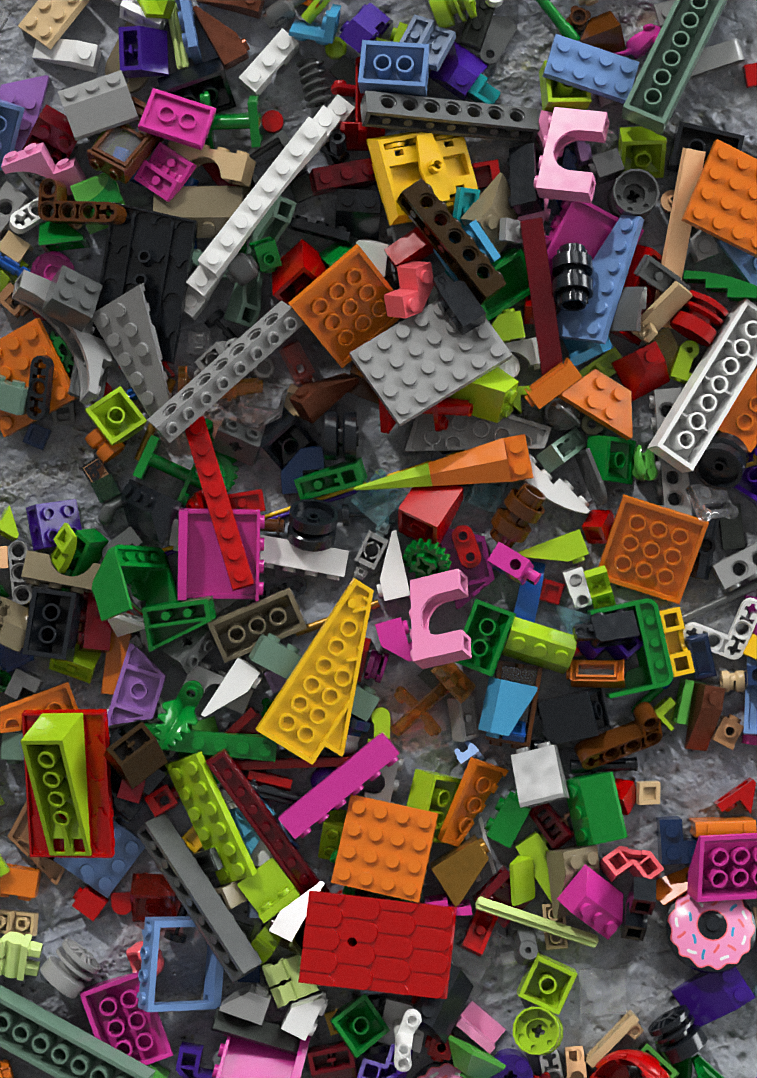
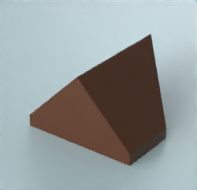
[580,11,626,53]

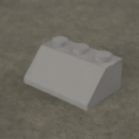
[58,70,139,141]

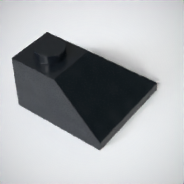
[260,406,317,470]

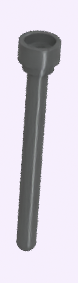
[682,580,757,623]

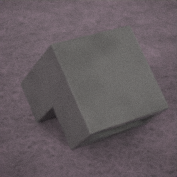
[4,667,46,700]

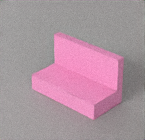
[455,1001,506,1054]

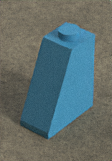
[478,677,538,739]

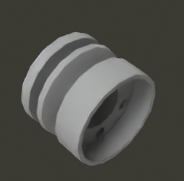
[40,938,101,999]

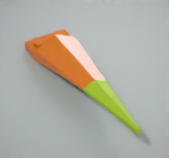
[354,434,533,491]

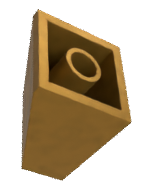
[430,835,489,907]

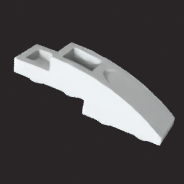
[524,453,590,514]

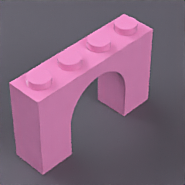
[534,107,610,203]
[409,569,472,669]

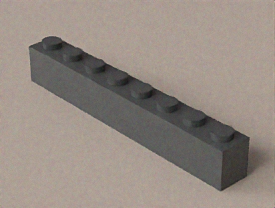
[136,813,263,983]

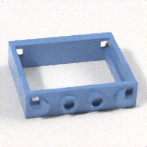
[137,916,224,1012]

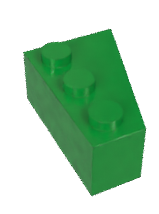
[142,595,216,652]

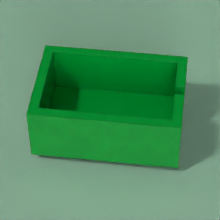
[477,248,530,321]

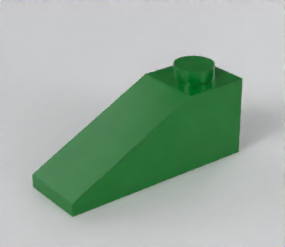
[294,457,368,500]
[59,528,109,592]

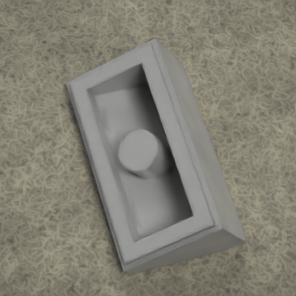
[447,694,480,743]

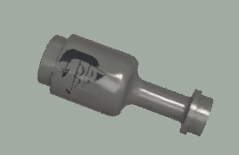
[261,0,306,29]

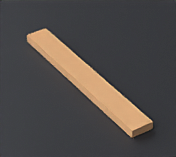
[654,148,706,329]

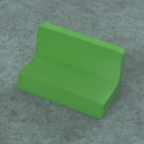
[672,678,706,725]

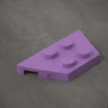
[0,75,50,152]
[107,643,167,726]

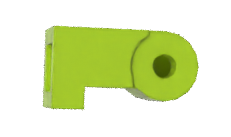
[669,340,699,384]
[367,706,391,743]

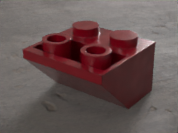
[22,104,79,165]
[307,1041,358,1078]

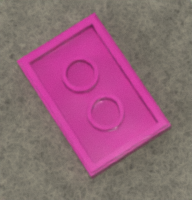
[138,88,216,150]

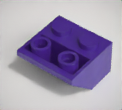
[119,26,169,78]

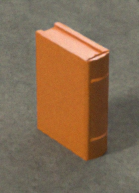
[689,816,757,838]

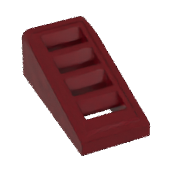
[529,803,574,849]

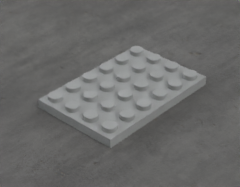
[349,299,513,427]

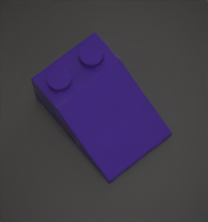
[671,967,756,1027]

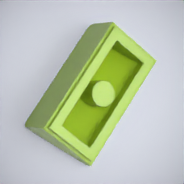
[509,855,535,906]

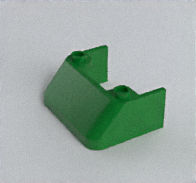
[92,544,178,621]
[586,598,673,699]

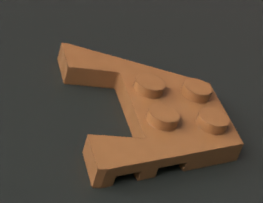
[7,800,65,885]

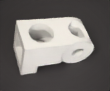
[560,565,592,610]

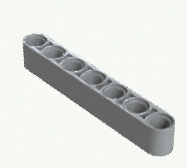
[597,39,745,109]

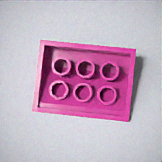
[687,833,757,902]
[80,971,173,1065]

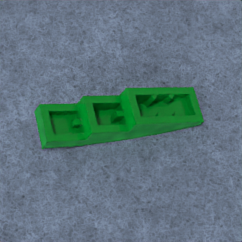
[684,270,757,302]

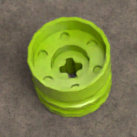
[429,0,477,29]
[513,1007,563,1055]

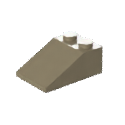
[460,173,518,253]
[546,845,600,918]

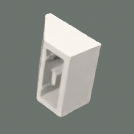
[281,990,328,1041]

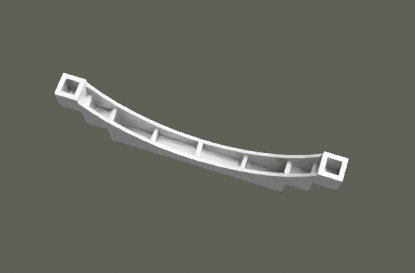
[184,94,355,321]

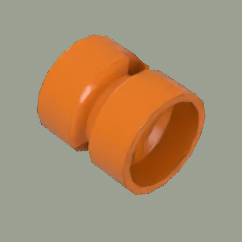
[84,427,126,464]

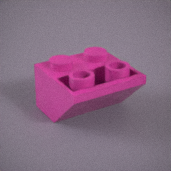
[375,617,412,662]

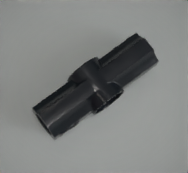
[690,511,720,580]

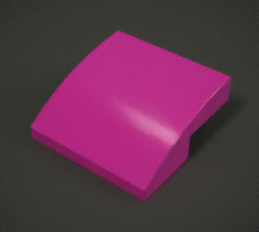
[134,142,197,202]
[424,893,472,916]

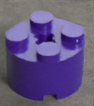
[490,1048,533,1078]

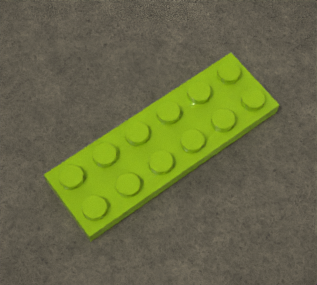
[165,752,257,885]

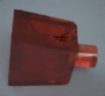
[278,340,315,386]

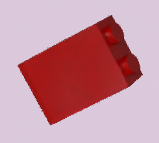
[272,239,326,307]
[398,485,464,547]

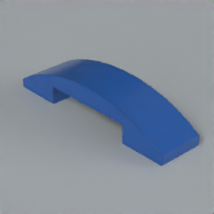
[513,560,546,623]

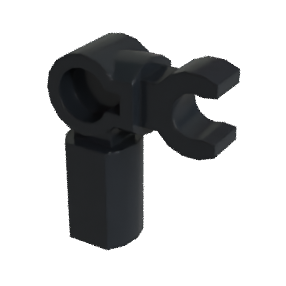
[321,130,350,164]

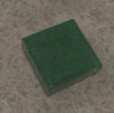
[91,474,121,503]

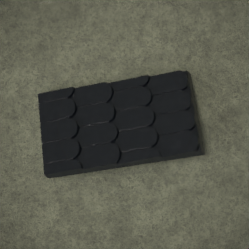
[93,202,198,364]

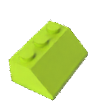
[501,617,577,674]
[407,769,461,844]

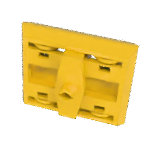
[366,131,478,226]

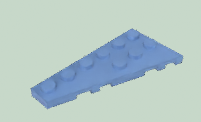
[556,215,644,344]

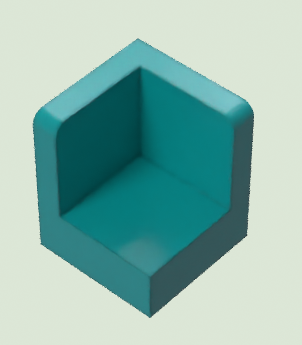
[467,74,501,104]

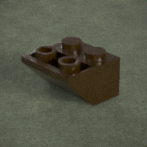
[104,722,168,790]

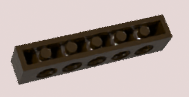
[396,178,506,305]

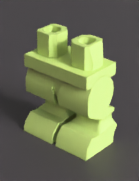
[0,931,43,981]
[262,953,322,1008]

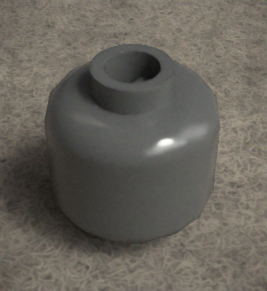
[225,253,259,286]

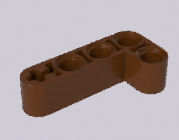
[38,178,127,225]
[574,702,663,770]

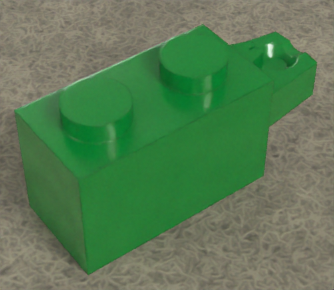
[484,789,531,848]

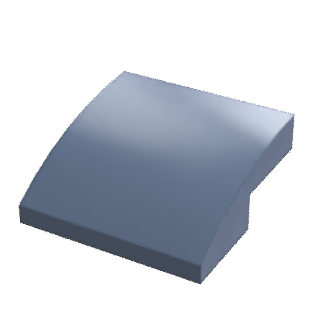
[399,14,456,72]

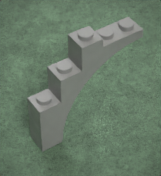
[12,270,115,405]

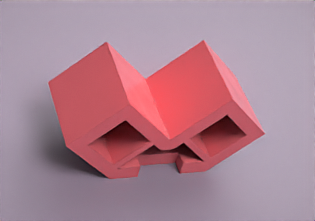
[384,261,434,319]
[599,846,664,883]

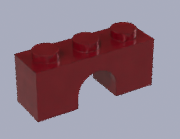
[309,158,377,196]

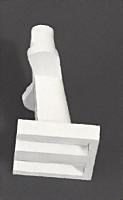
[378,997,425,1072]

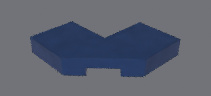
[280,446,325,494]

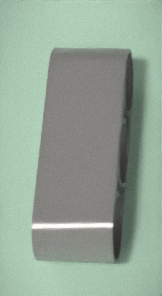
[8,541,35,605]

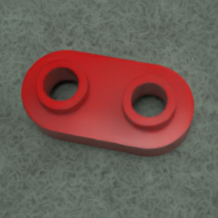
[452,525,481,568]

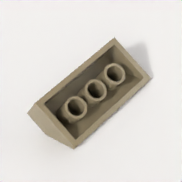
[153,186,244,238]
[207,588,307,663]

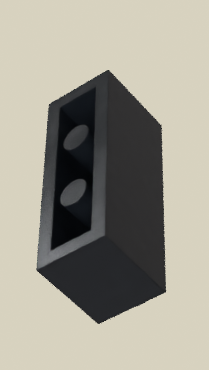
[507,142,544,217]

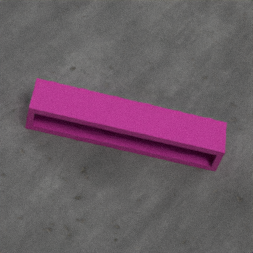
[278,731,400,839]

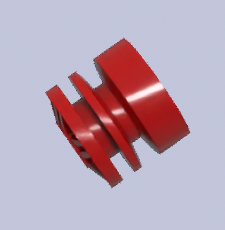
[670,290,729,346]

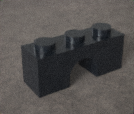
[621,877,656,941]

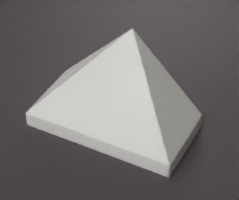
[356,239,392,278]
[108,612,145,637]

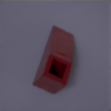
[76,592,112,653]

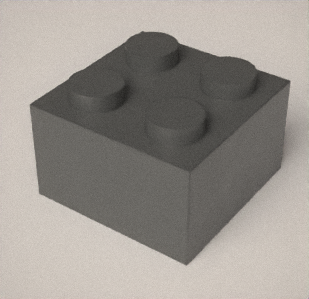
[41,265,103,332]

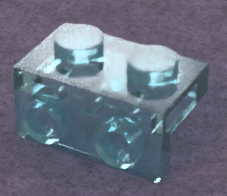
[464,482,509,513]

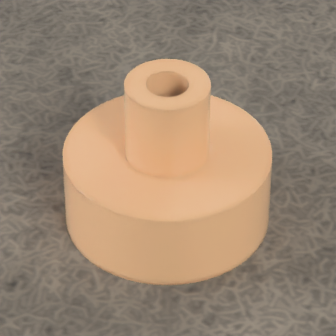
[660,190,675,213]

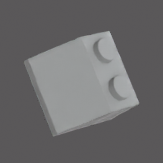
[219,982,272,1025]

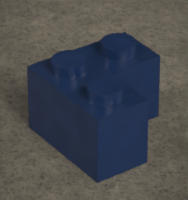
[656,816,698,865]

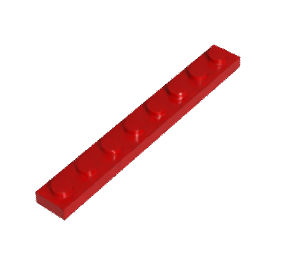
[184,416,254,591]

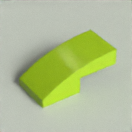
[579,346,622,377]
[50,523,77,573]
[583,565,616,609]

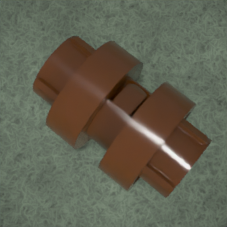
[490,483,546,548]

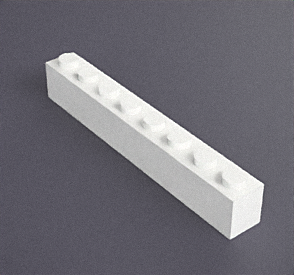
[169,519,349,581]

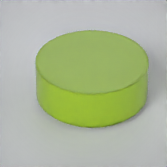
[325,37,347,60]

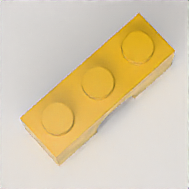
[659,607,695,677]

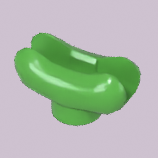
[632,445,658,481]

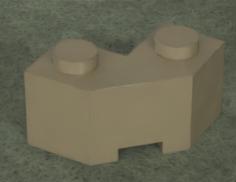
[0,596,28,652]

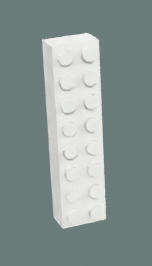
[647,298,757,473]

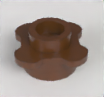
[566,5,591,31]

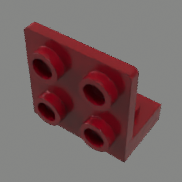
[472,865,532,928]

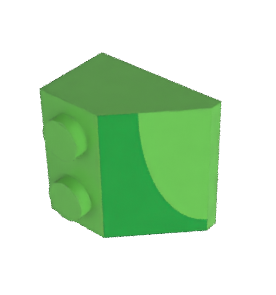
[70,173,126,234]

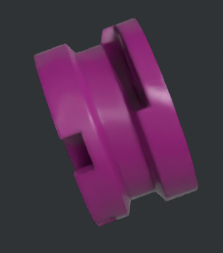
[364,649,389,683]

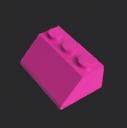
[557,864,624,940]

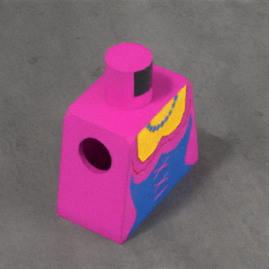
[487,542,541,585]

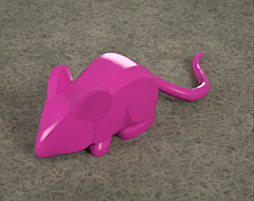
[613,24,661,59]

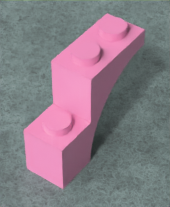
[1,142,87,196]

